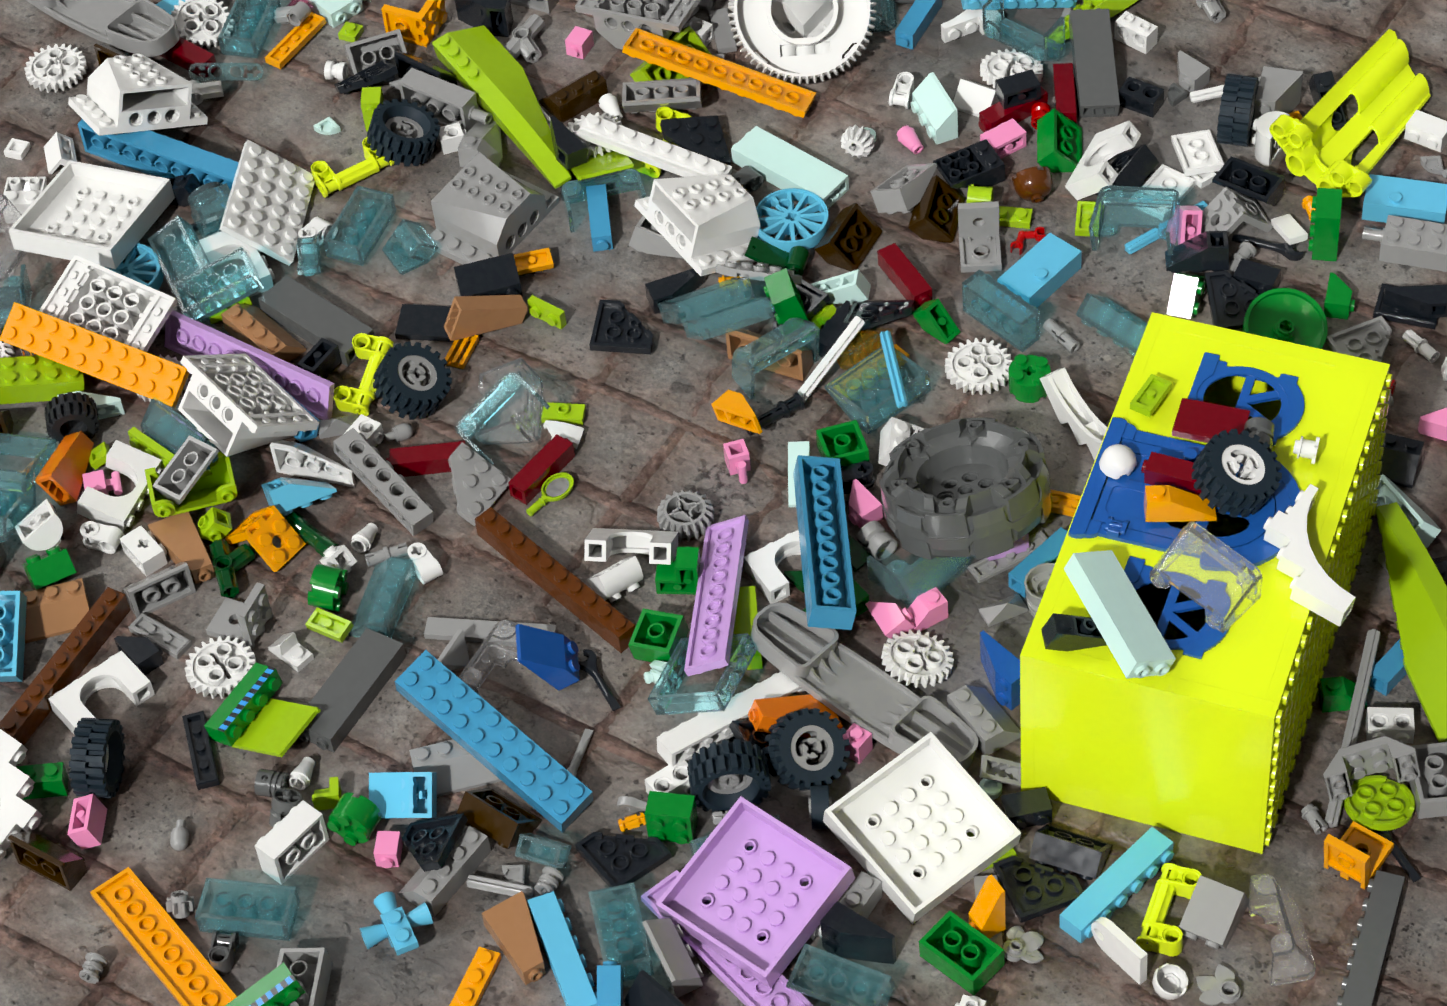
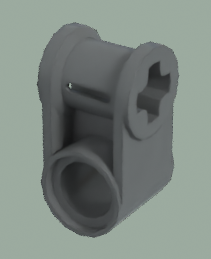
[732,166,764,194]
[208,931,239,976]

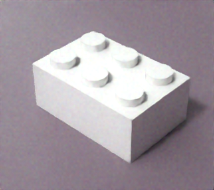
[255,800,329,885]

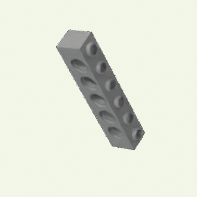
[333,428,434,536]

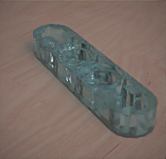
[188,63,264,81]

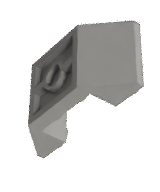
[1323,736,1421,802]

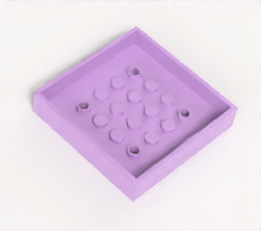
[655,796,855,988]

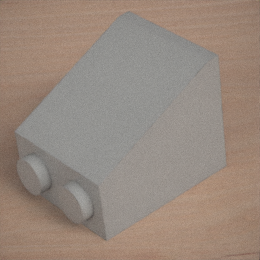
[1254,66,1303,120]
[1179,875,1250,950]

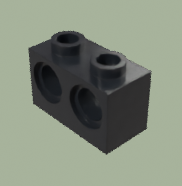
[1118,77,1164,118]

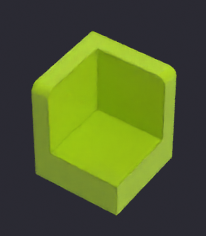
[312,777,342,811]

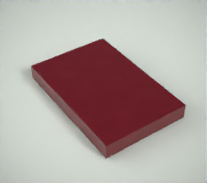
[1172,398,1250,443]

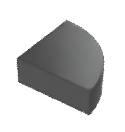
[1168,83,1187,107]

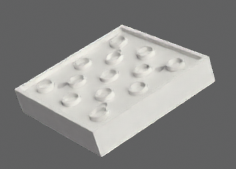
[8,160,175,269]
[823,732,1021,924]

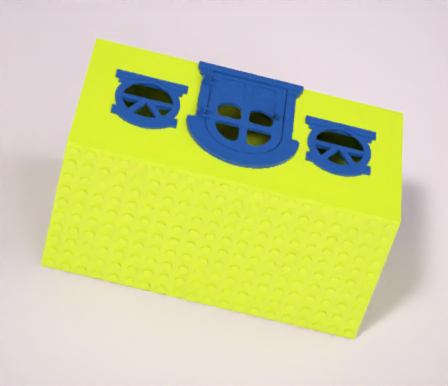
[1020,312,1393,854]

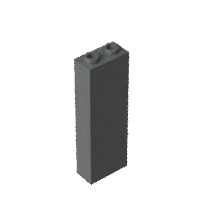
[1069,8,1120,118]
[258,275,374,367]
[298,628,406,753]

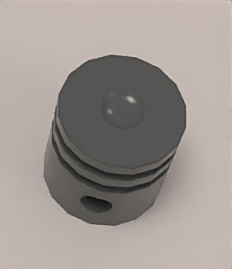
[254,769,289,798]

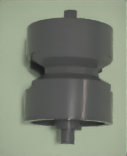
[1244,417,1275,453]
[269,788,302,827]

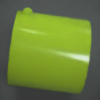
[967,184,993,203]

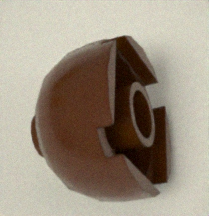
[1012,166,1053,203]

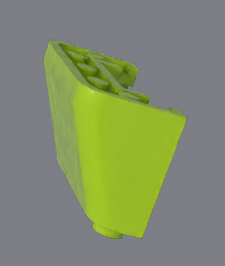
[145,451,237,517]

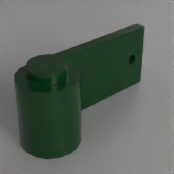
[744,236,810,276]

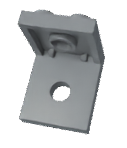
[1201,187,1273,237]
[958,201,1002,273]
[206,582,273,649]

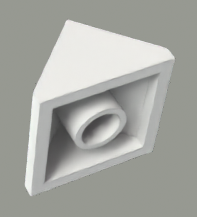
[953,79,999,117]

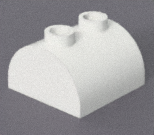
[1251,111,1290,167]
[15,499,63,551]
[587,556,643,603]

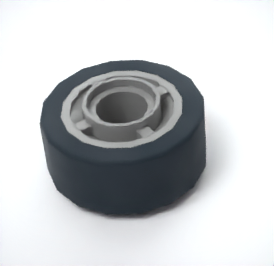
[808,785,832,830]

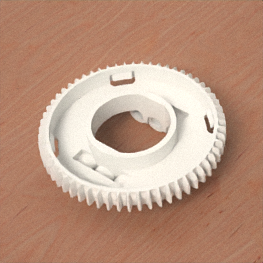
[728,0,877,85]

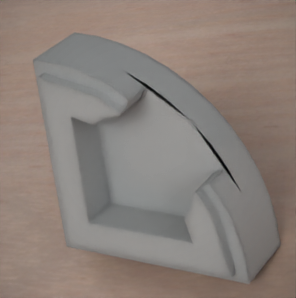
[1420,155,1444,175]
[502,865,526,885]

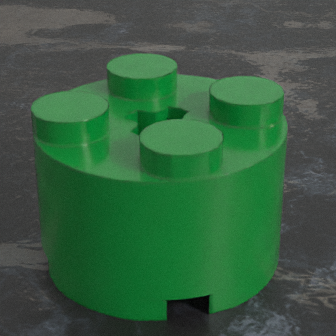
[1008,354,1051,403]
[308,564,349,612]
[327,792,381,846]

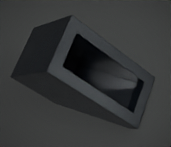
[114,636,164,675]

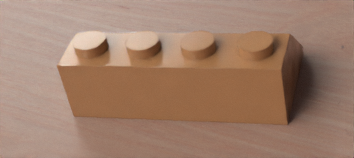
[221,303,306,363]
[725,328,813,381]
[24,578,90,644]

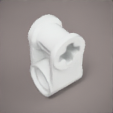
[889,72,915,109]
[298,216,335,253]
[80,521,124,554]
[407,543,443,585]

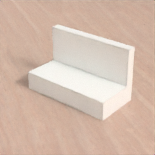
[44,132,77,174]

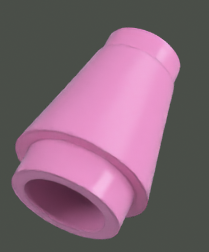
[897,125,924,154]

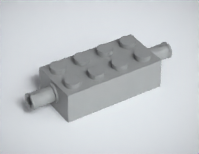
[389,68,492,133]
[1362,215,1447,272]

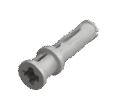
[1223,242,1257,277]

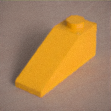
[711,390,763,434]
[1144,485,1217,522]
[968,874,1006,938]

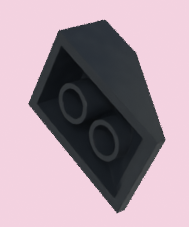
[820,901,896,964]

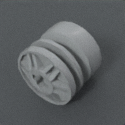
[1024,563,1055,618]

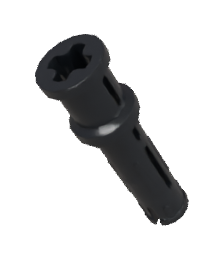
[746,392,805,436]

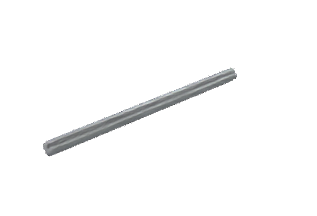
[1324,629,1381,828]

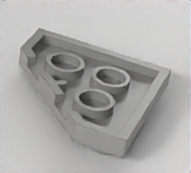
[716,261,802,284]
[1326,316,1392,362]
[448,442,511,527]

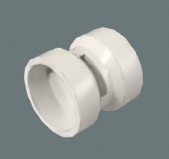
[324,61,348,81]

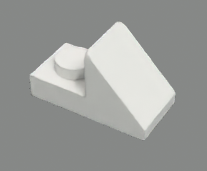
[268,632,314,672]

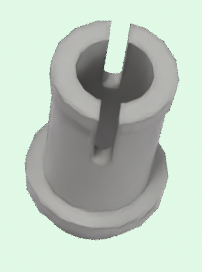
[1301,804,1328,835]

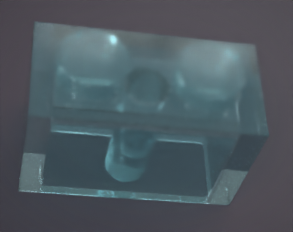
[515,833,572,868]

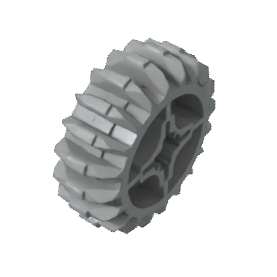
[657,489,715,542]

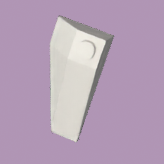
[270,440,356,487]

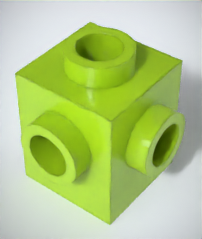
[198,507,232,542]

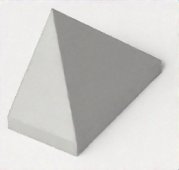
[318,413,359,439]
[979,593,1028,627]
[437,628,471,671]
[979,755,1021,787]

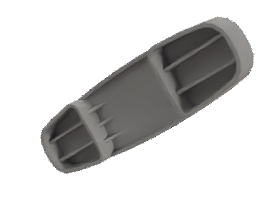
[26,0,180,57]
[750,602,978,770]

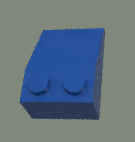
[515,624,580,691]
[980,630,1020,711]

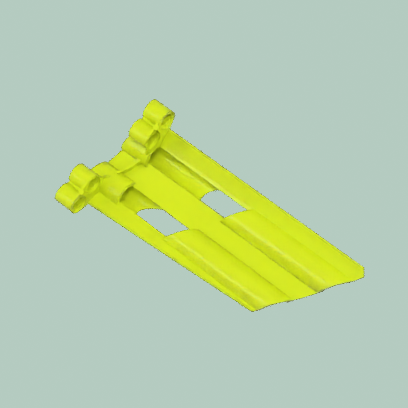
[1269,29,1431,197]

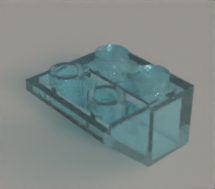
[382,219,439,275]

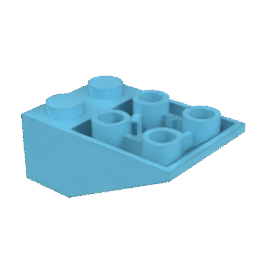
[261,477,337,516]
[369,772,437,818]

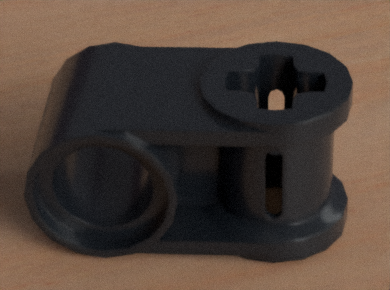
[841,461,875,494]

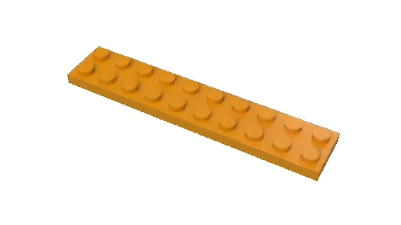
[622,28,816,118]
[0,302,189,408]
[90,867,237,1006]

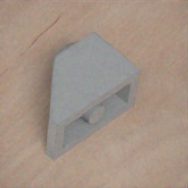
[1177,50,1210,93]

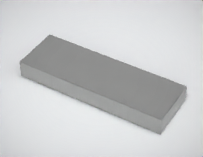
[708,8,737,54]
[128,612,192,659]

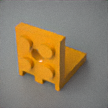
[381,0,448,47]
[225,505,306,572]
[1324,821,1394,890]

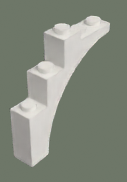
[941,9,1003,43]
[1040,367,1108,461]
[1263,484,1356,627]
[0,729,42,861]

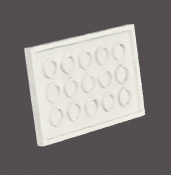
[219,140,315,266]

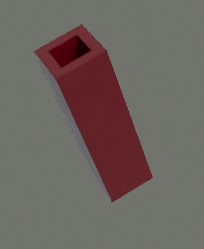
[159,37,217,79]
[1053,63,1077,123]
[978,87,1048,132]
[877,243,932,310]
[508,434,575,505]
[386,441,465,477]
[1141,452,1202,496]

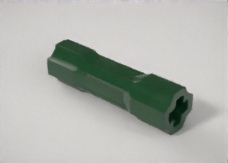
[285,512,339,557]

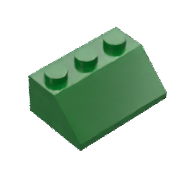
[1037,108,1082,173]

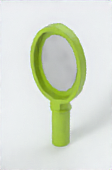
[526,472,574,516]

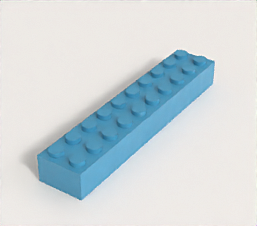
[77,119,239,203]
[793,455,856,630]
[395,650,593,833]

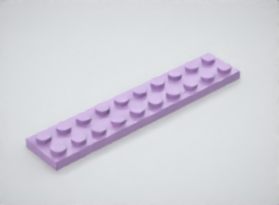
[164,310,334,420]
[684,515,749,676]
[641,870,814,1006]

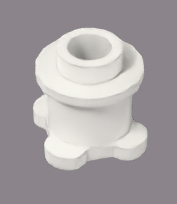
[1293,436,1320,465]

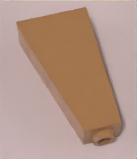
[444,295,528,341]
[148,512,216,584]
[482,891,546,985]

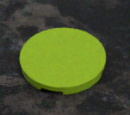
[1344,775,1415,831]

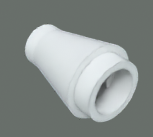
[599,93,623,121]
[351,523,378,553]
[289,757,315,790]

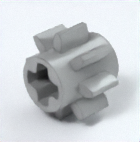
[166,890,195,918]

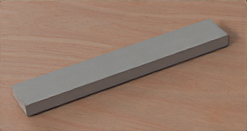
[424,617,557,645]

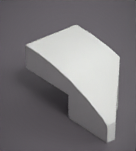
[543,420,584,449]

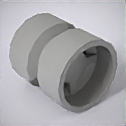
[857,520,897,561]

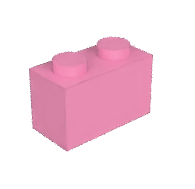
[980,118,1026,159]
[67,794,107,850]

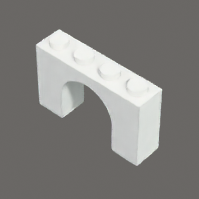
[1065,121,1141,200]
[198,231,275,298]
[77,440,163,532]
[584,528,678,565]
[744,530,801,604]
[48,650,155,734]

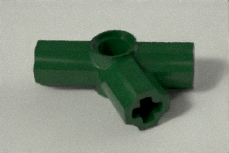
[209,539,255,598]

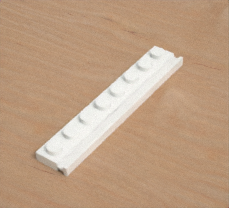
[576,113,732,177]

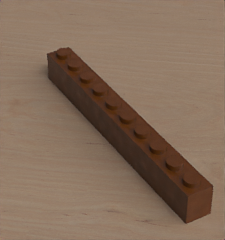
[475,507,635,653]
[0,587,131,745]

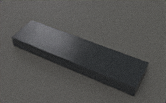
[182,711,220,790]

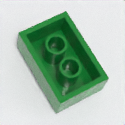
[1308,188,1343,261]
[919,910,1005,996]

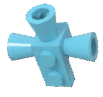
[359,892,433,956]

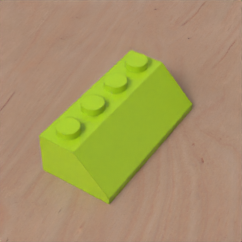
[630,25,712,82]

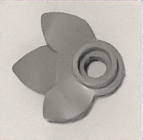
[1003,926,1044,964]
[1196,964,1241,1006]

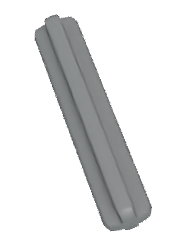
[466,874,534,900]

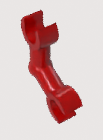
[1010,227,1046,255]

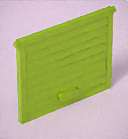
[571,150,634,181]
[232,698,321,757]

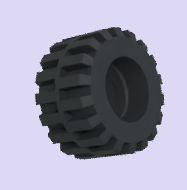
[44,392,99,444]

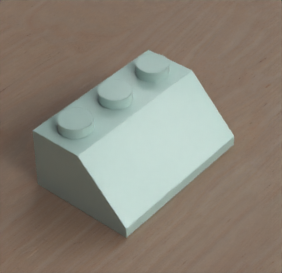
[910,72,958,145]

